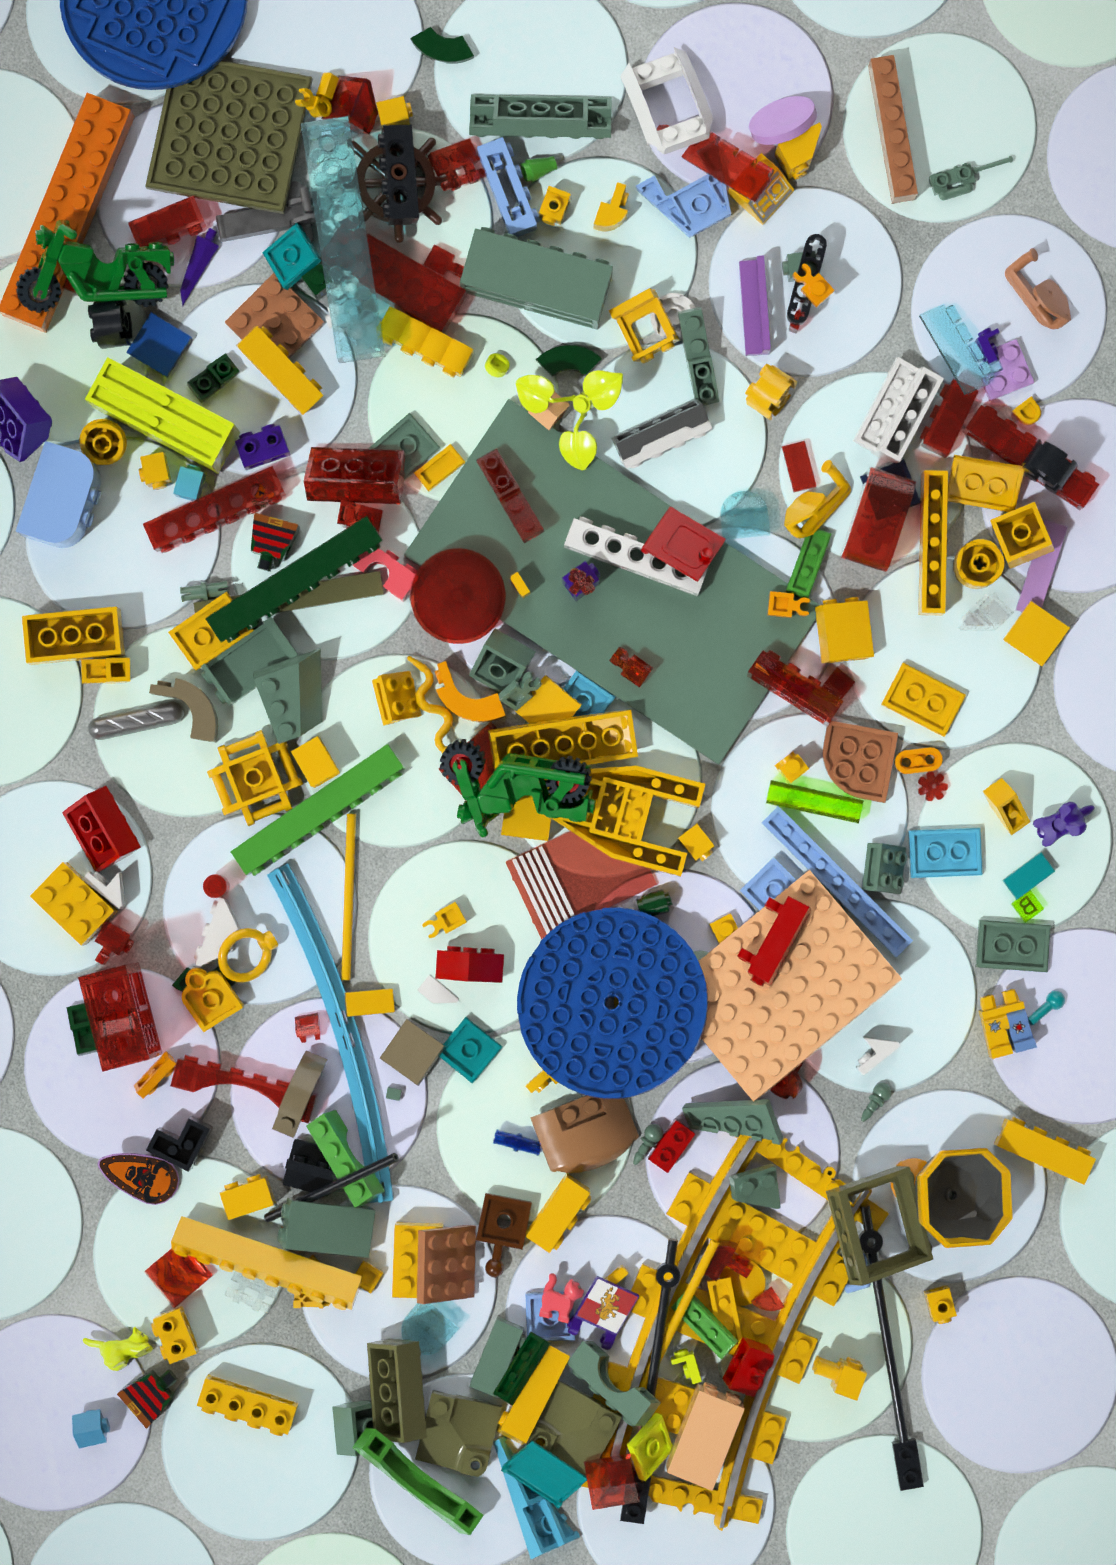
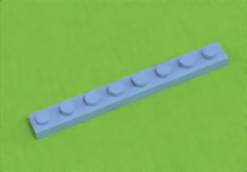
[761,806,913,957]

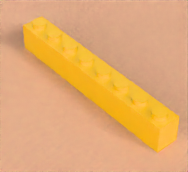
[171,1216,362,1310]

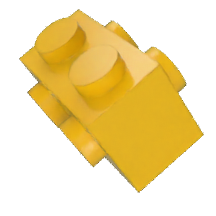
[151,1306,199,1364]

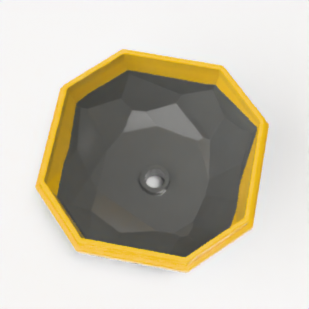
[915,1148,1013,1248]

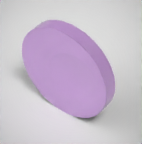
[749,96,817,145]

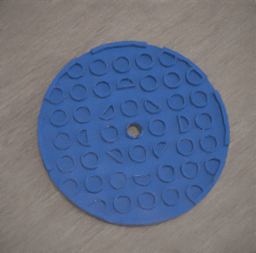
[517,908,708,1099]

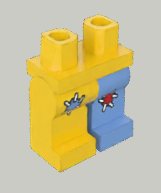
[978,989,1037,1059]

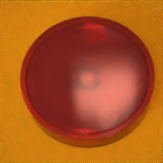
[409,548,506,644]

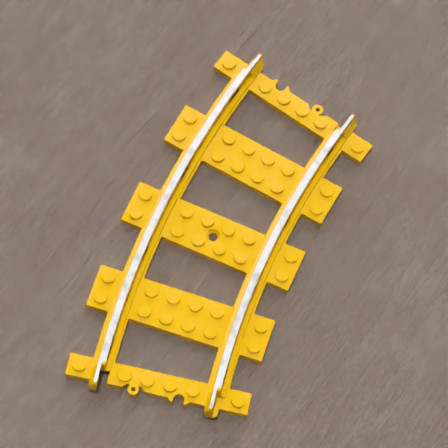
[581,1135,889,1531]

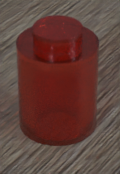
[203,874,230,898]

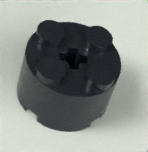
[88,300,133,349]
[1022,439,1078,494]

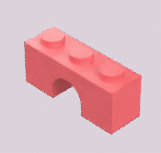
[352,543,420,602]

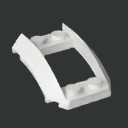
[620,46,714,155]

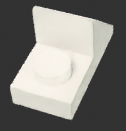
[82,871,125,909]
[856,1037,901,1076]

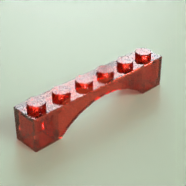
[170,1054,318,1124]

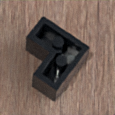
[146,1116,213,1172]

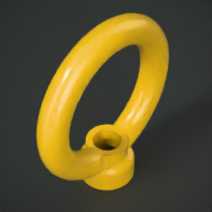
[218,928,278,983]

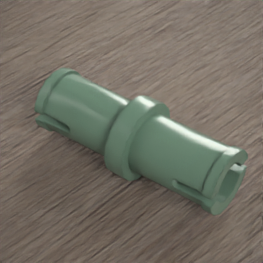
[180,580,229,602]

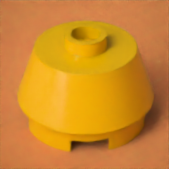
[79,419,127,465]

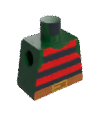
[251,513,300,572]
[117,1369,178,1429]

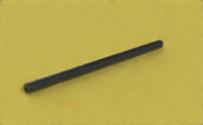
[264,1153,399,1223]

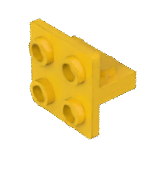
[372,671,422,726]

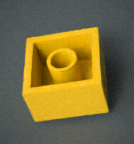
[990,502,1055,569]

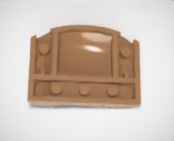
[530,1095,639,1173]

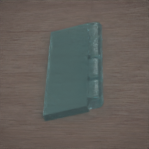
[919,304,995,395]

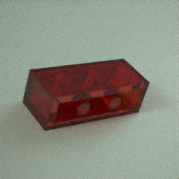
[128,196,207,247]
[919,379,979,458]

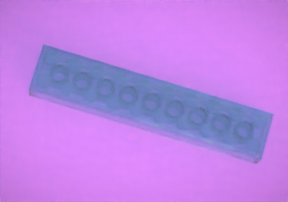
[301,116,386,364]

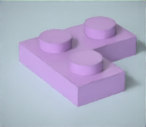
[981,339,1034,402]

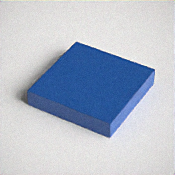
[126,312,192,378]

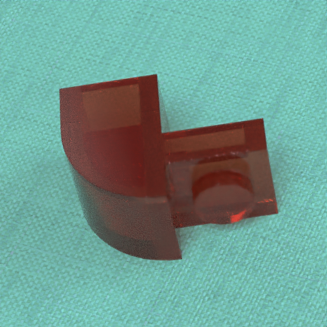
[696,1240,754,1281]

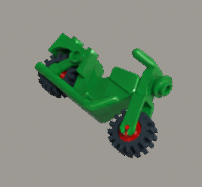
[440,739,596,838]

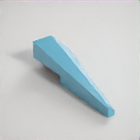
[493,1437,580,1559]

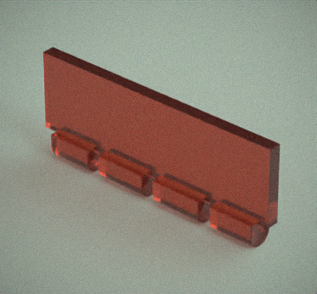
[681,131,774,203]

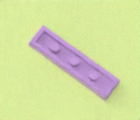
[1015,520,1067,612]

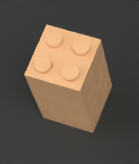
[666,1382,744,1491]

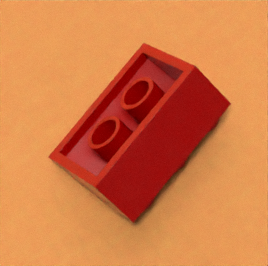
[62,786,141,873]

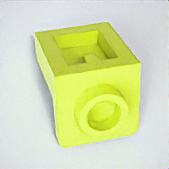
[670,1348,702,1384]

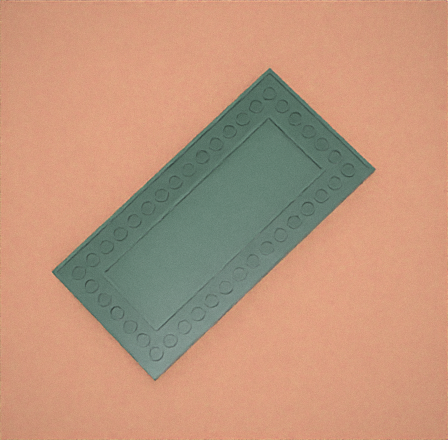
[404,398,820,765]

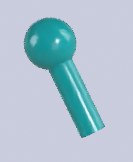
[1028,991,1065,1026]

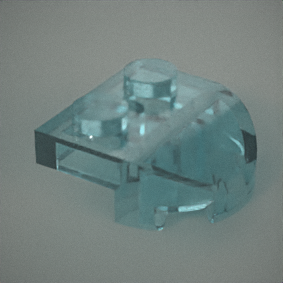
[720,491,770,540]
[401,1303,459,1355]

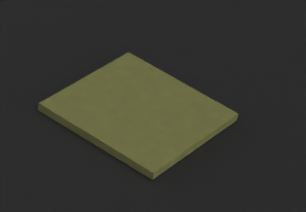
[145,61,313,214]

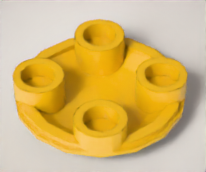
[719,1258,766,1306]

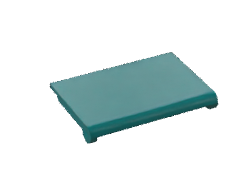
[501,1441,588,1508]

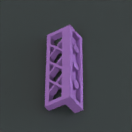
[739,255,771,356]

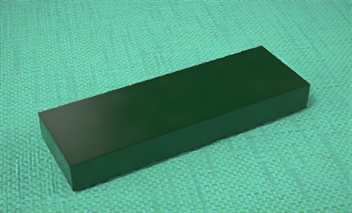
[493,1332,551,1406]

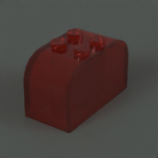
[839,465,916,572]

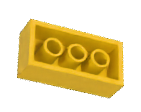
[22,606,125,665]

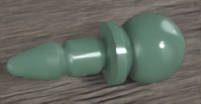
[861,1083,892,1122]
[633,1124,663,1165]

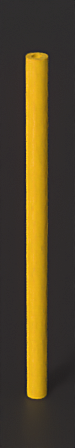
[341,814,356,980]
[639,1239,720,1389]

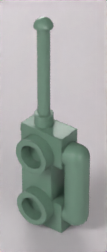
[929,156,1013,201]

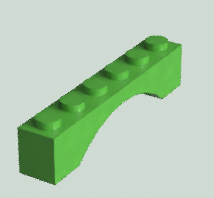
[352,1428,484,1535]

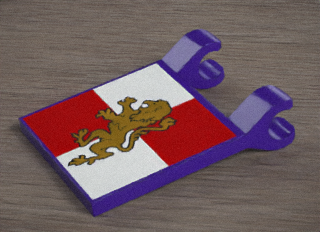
[567,1276,639,1350]

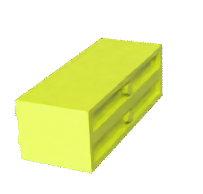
[85,357,241,474]

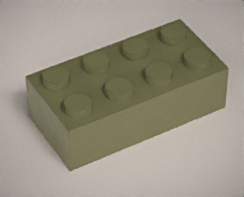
[367,1338,427,1443]

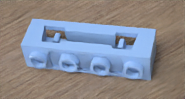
[477,137,540,237]

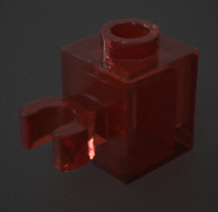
[95,920,134,965]

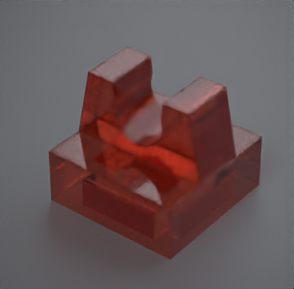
[295,1012,320,1043]

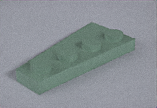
[682,1099,784,1145]

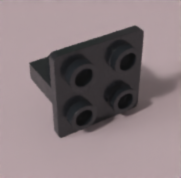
[283,1139,334,1196]

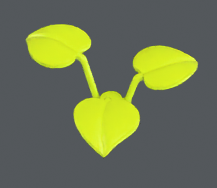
[516,370,623,470]

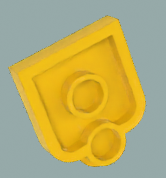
[181,967,244,1032]

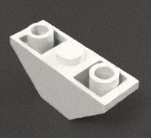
[194,897,241,966]

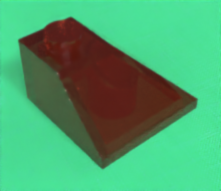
[321,76,378,135]
[584,1454,640,1510]

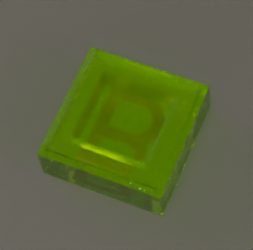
[1011,890,1044,923]

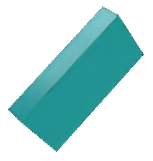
[1002,852,1055,900]

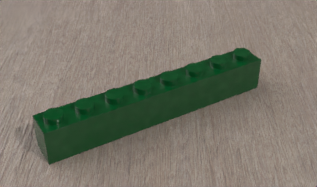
[205,515,383,643]

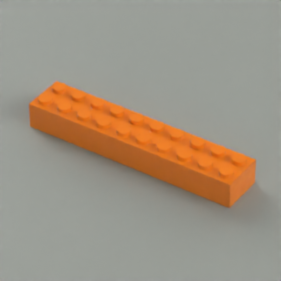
[0,92,135,333]

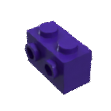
[235,424,291,471]

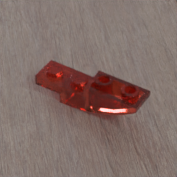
[476,448,545,543]

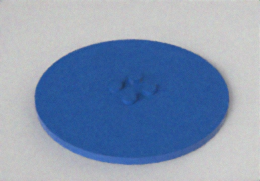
[60,0,248,90]

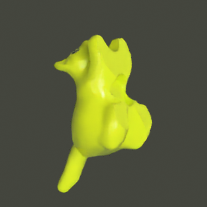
[82,1327,153,1371]

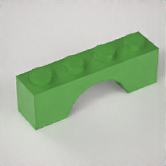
[306,1110,385,1208]

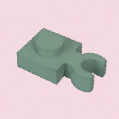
[498,671,542,711]

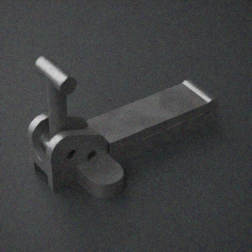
[216,181,325,243]

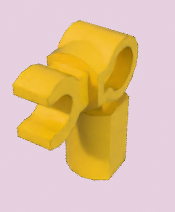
[295,72,339,118]

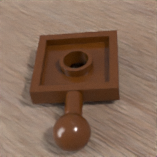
[476,1192,532,1278]

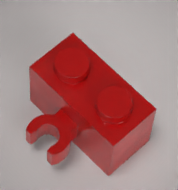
[722,1337,775,1397]

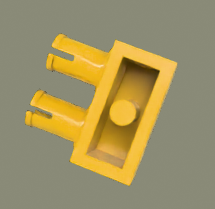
[812,1355,867,1401]

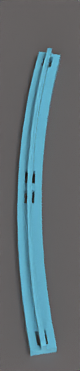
[267,863,394,1203]

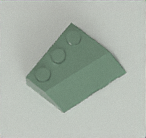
[253,648,323,744]

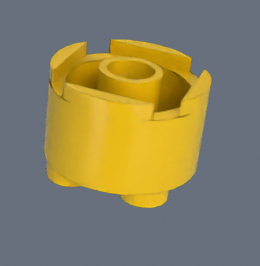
[745,364,797,420]
[953,539,1004,589]

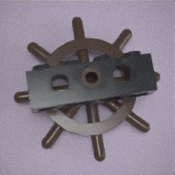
[334,125,456,243]

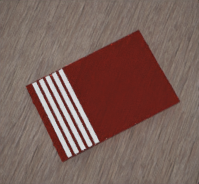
[505,831,657,939]

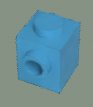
[72,1409,110,1448]

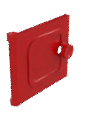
[641,507,726,582]

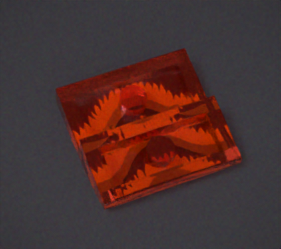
[144,1248,213,1308]

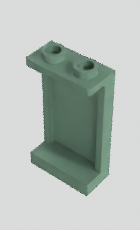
[201,617,299,706]
[278,1198,376,1258]

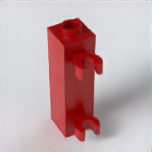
[737,896,811,987]

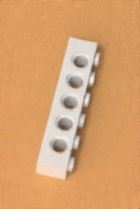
[564,517,708,596]

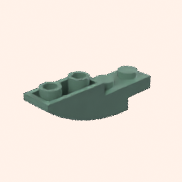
[678,307,720,405]

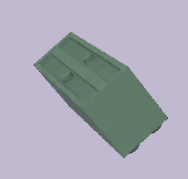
[460,227,613,330]

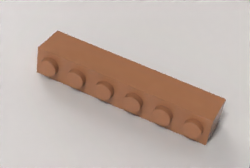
[868,55,918,204]

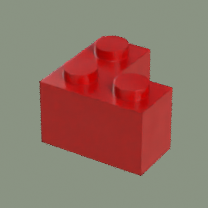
[435,946,504,983]

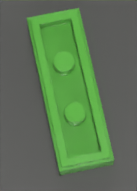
[785,529,832,598]
[671,1292,739,1359]

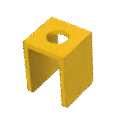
[291,736,340,788]

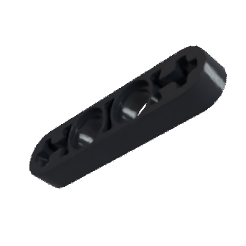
[787,234,827,326]

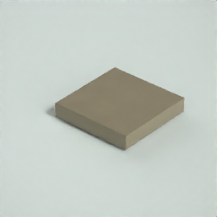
[380,1019,446,1086]

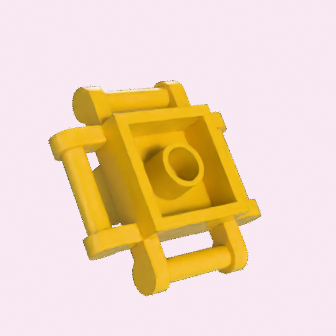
[207,730,303,826]

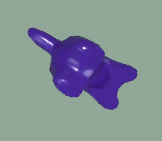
[1032,802,1095,847]

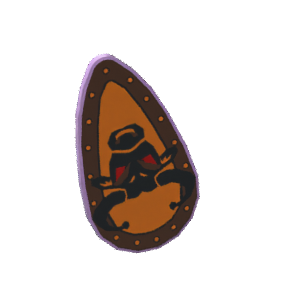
[97,1153,179,1205]

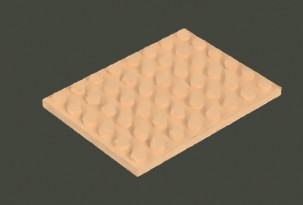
[699,870,902,1102]

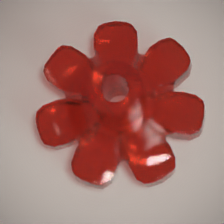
[568,568,595,595]
[918,771,948,802]

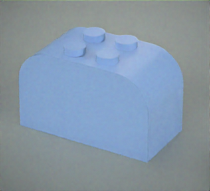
[16,441,101,548]

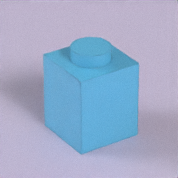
[173,464,206,503]

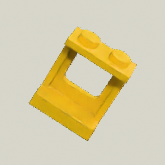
[608,288,680,364]

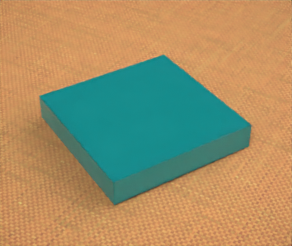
[262,223,322,290]
[439,1017,503,1084]

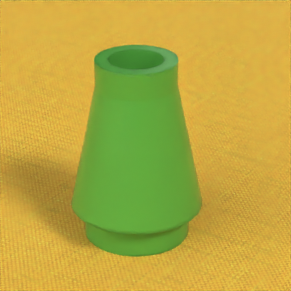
[520,156,557,182]

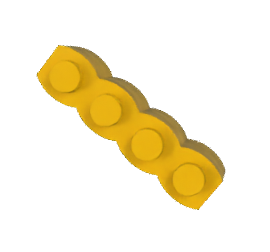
[377,306,474,378]

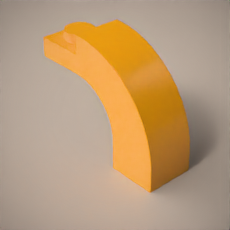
[434,661,506,723]

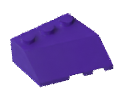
[0,376,52,462]

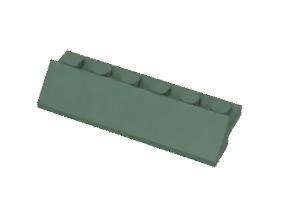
[469,94,612,139]

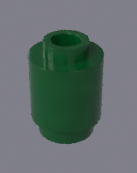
[636,889,673,916]

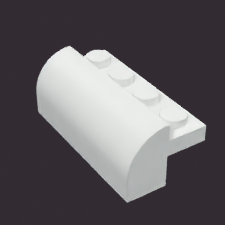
[852,357,944,463]

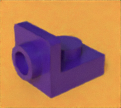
[974,328,1000,367]

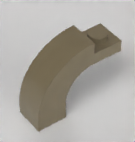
[149,678,218,743]
[272,1050,328,1138]

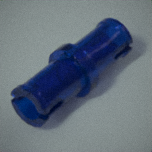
[493,1129,541,1156]

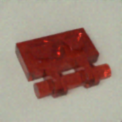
[428,138,485,191]

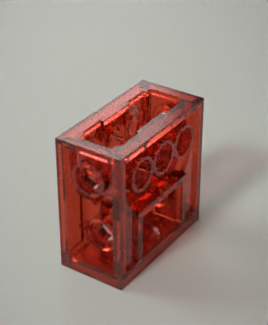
[78,962,163,1072]

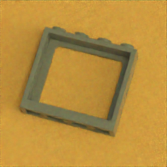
[826,1166,933,1286]

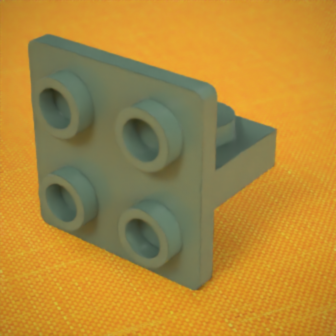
[862,843,907,894]

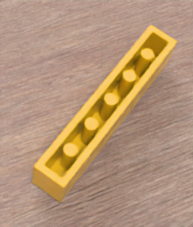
[918,470,948,616]

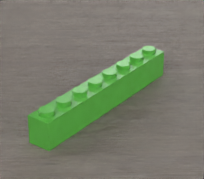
[230,744,405,876]

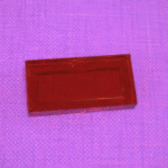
[781,441,817,493]

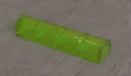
[765,780,864,824]

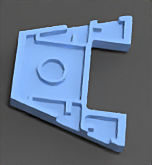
[636,142,731,238]

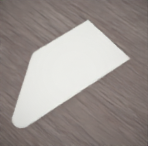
[417,975,458,1004]

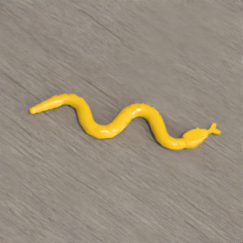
[407,656,453,753]

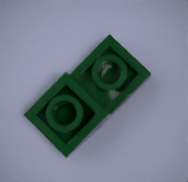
[187,353,240,403]

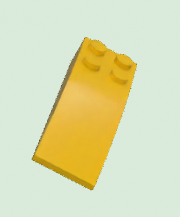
[488,709,638,770]

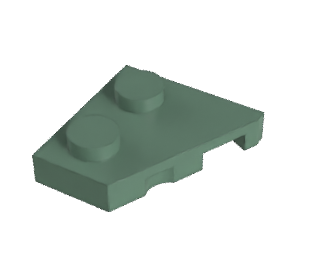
[729,1163,781,1209]

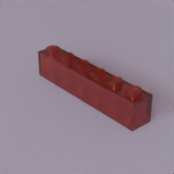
[962,405,1100,511]

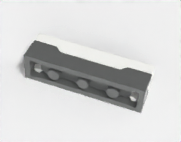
[612,398,712,469]

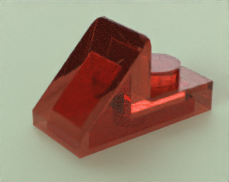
[337,500,383,532]

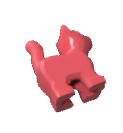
[539,1273,584,1323]

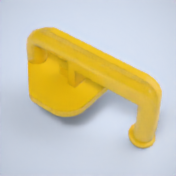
[784,460,851,539]

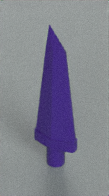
[180,228,219,307]

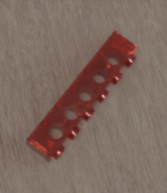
[143,466,286,554]

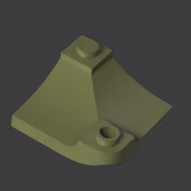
[529,1380,622,1478]
[415,1390,502,1477]

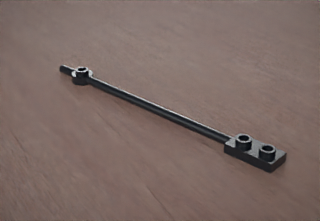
[859,1205,924,1491]
[620,1238,680,1524]

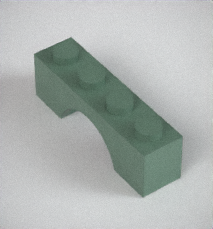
[567,1341,661,1427]

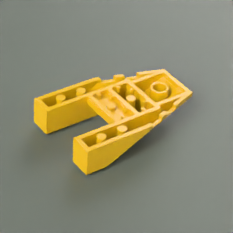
[551,766,705,877]

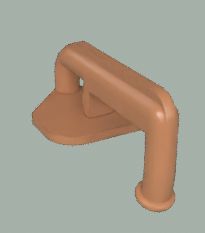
[1005,248,1071,330]

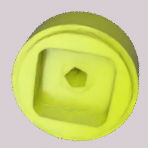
[485,353,510,378]

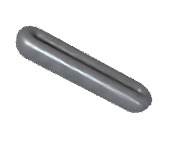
[88,701,184,740]

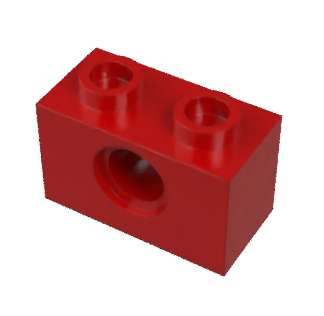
[648,1119,695,1173]

